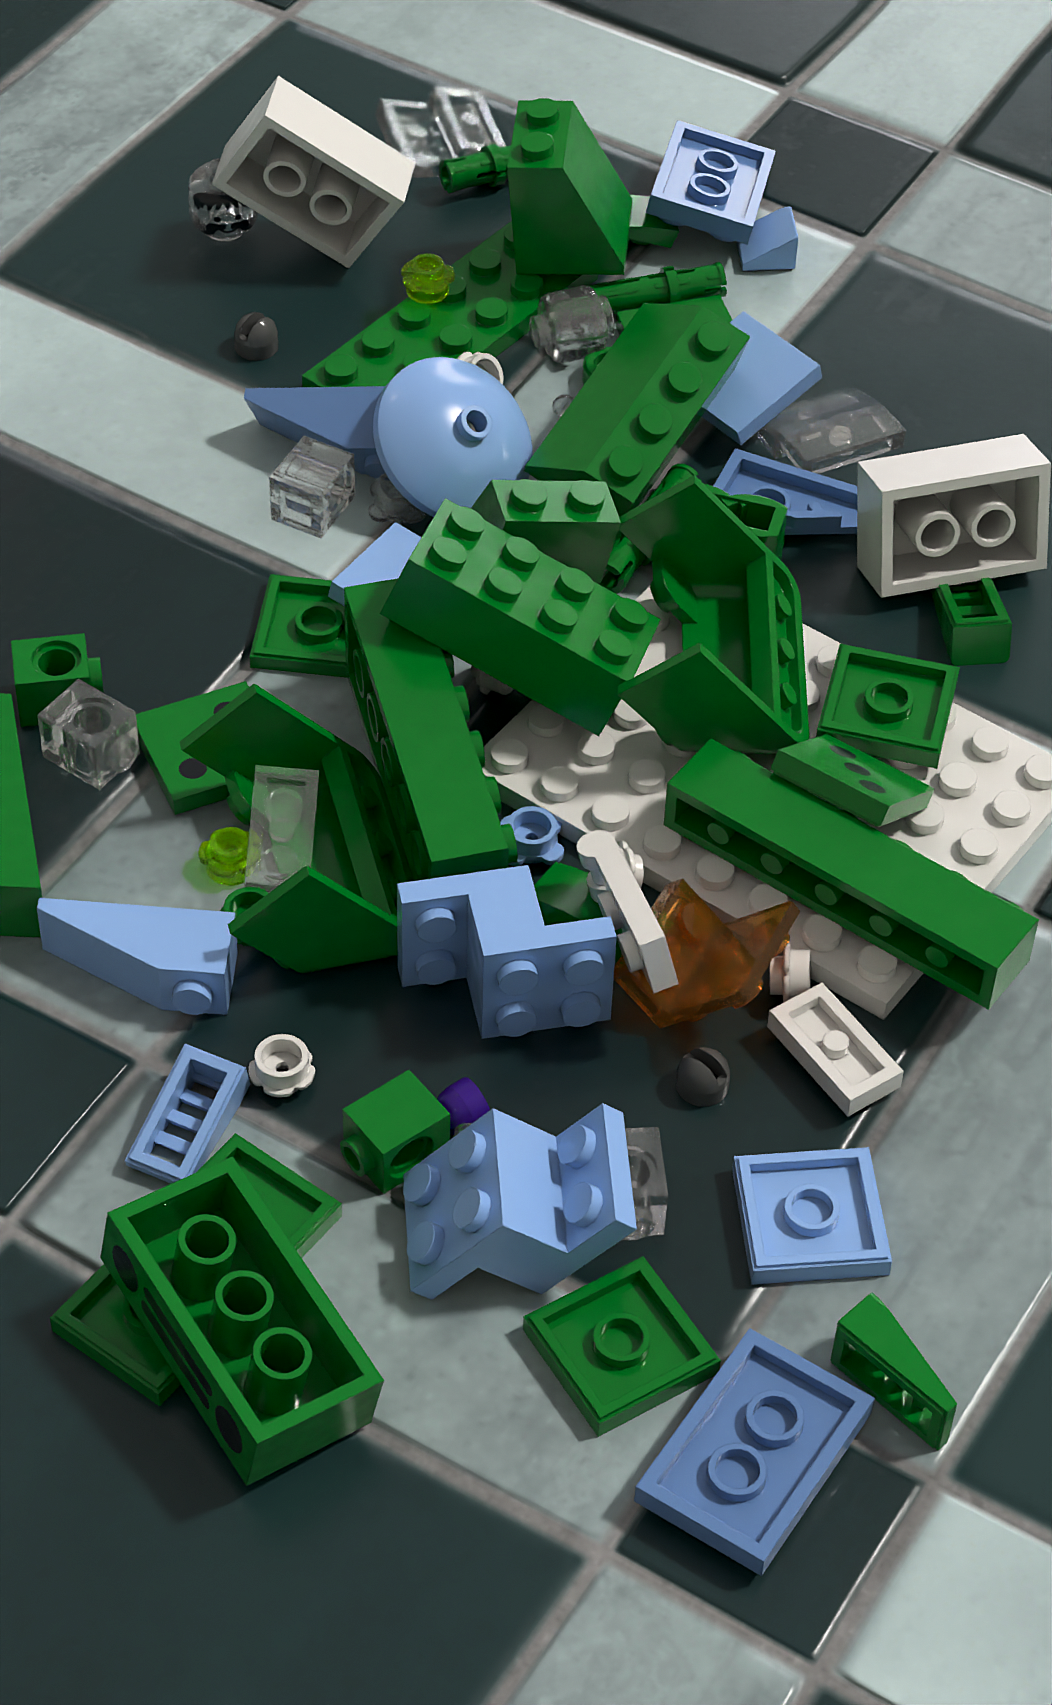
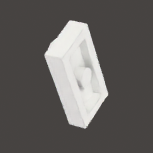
[767,982,904,1117]

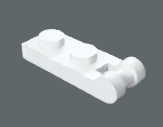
[576,830,679,993]

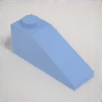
[37,898,238,1015]

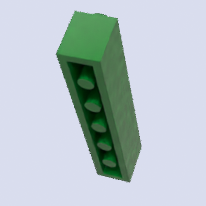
[663,738,1039,1010]

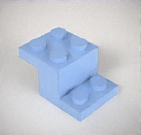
[397,865,617,1039]
[403,1103,637,1300]

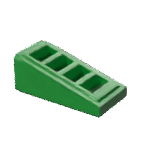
[930,577,1012,666]
[830,1292,957,1451]

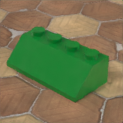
[524,303,750,517]

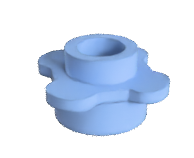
[500,806,564,866]

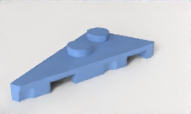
[713,448,857,535]

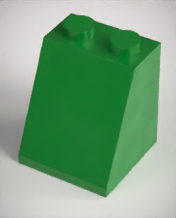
[507,98,633,275]
[471,479,621,585]

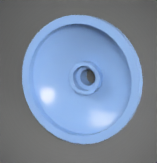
[373,357,533,517]

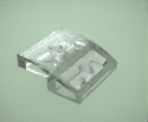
[375,86,506,178]
[755,387,906,474]

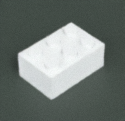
[212,76,416,268]
[857,434,1051,598]

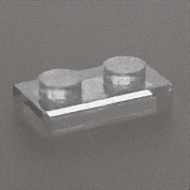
[244,765,319,893]

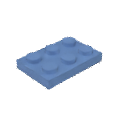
[646,120,776,245]
[634,1328,875,1576]

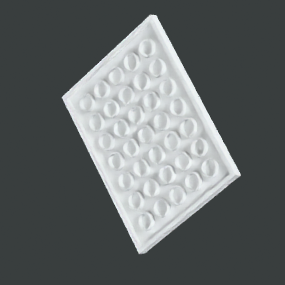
[482,586,1052,1020]

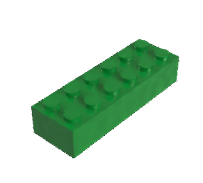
[344,578,518,881]

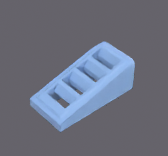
[125,1044,250,1184]

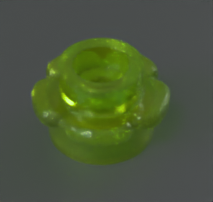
[401,253,455,304]
[198,827,261,886]

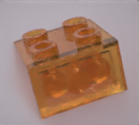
[614,878,800,1028]

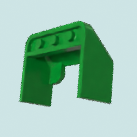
[618,475,809,754]
[180,684,414,973]

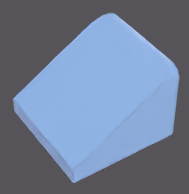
[736,206,798,271]

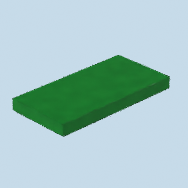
[50,1133,342,1406]

